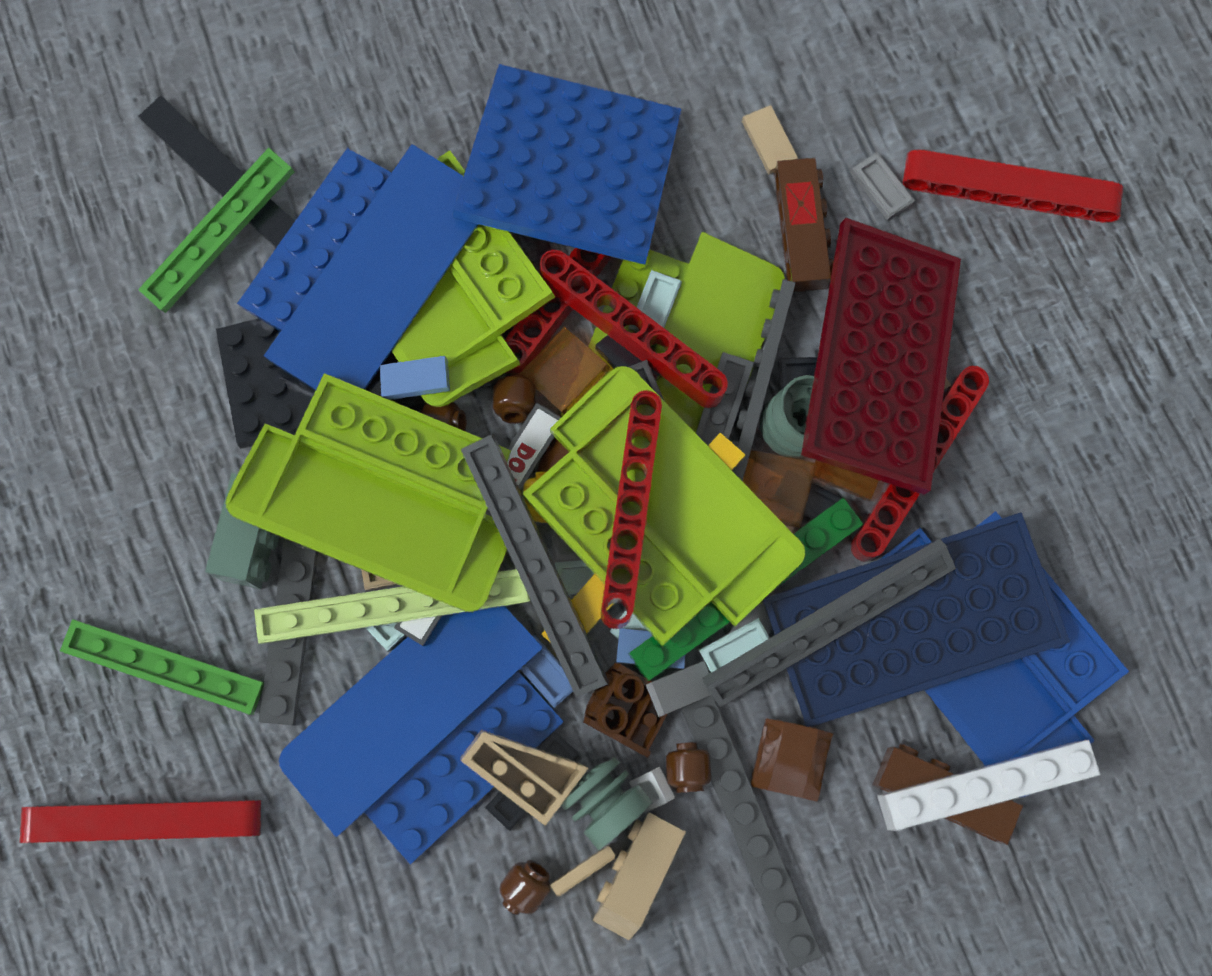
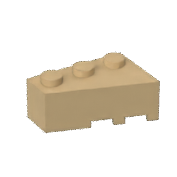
[460,730,588,826]
[592,812,686,940]

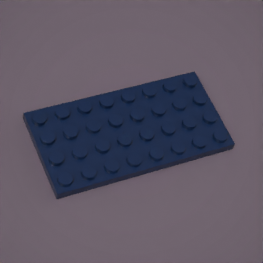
[763,512,1070,727]

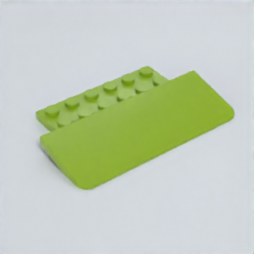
[392,150,555,407]
[561,232,785,433]
[522,366,805,646]
[226,373,512,612]

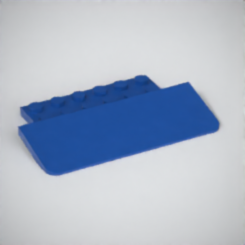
[237,144,478,391]
[880,511,1129,798]
[279,606,564,864]

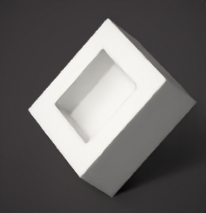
[629,766,675,813]

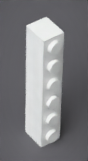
[877,740,1100,831]

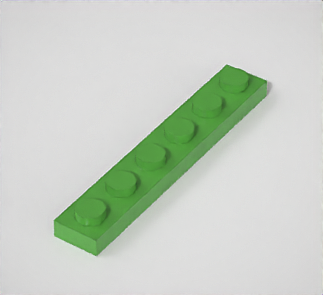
[138,147,295,313]
[60,619,264,715]

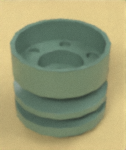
[760,375,814,459]
[561,756,653,851]

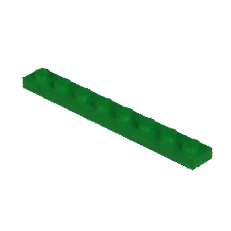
[628,498,864,681]

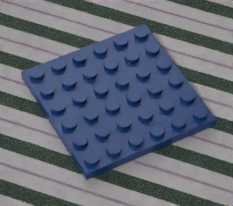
[453,64,681,265]

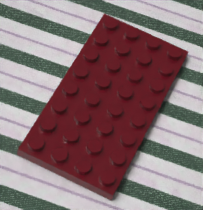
[801,217,961,495]

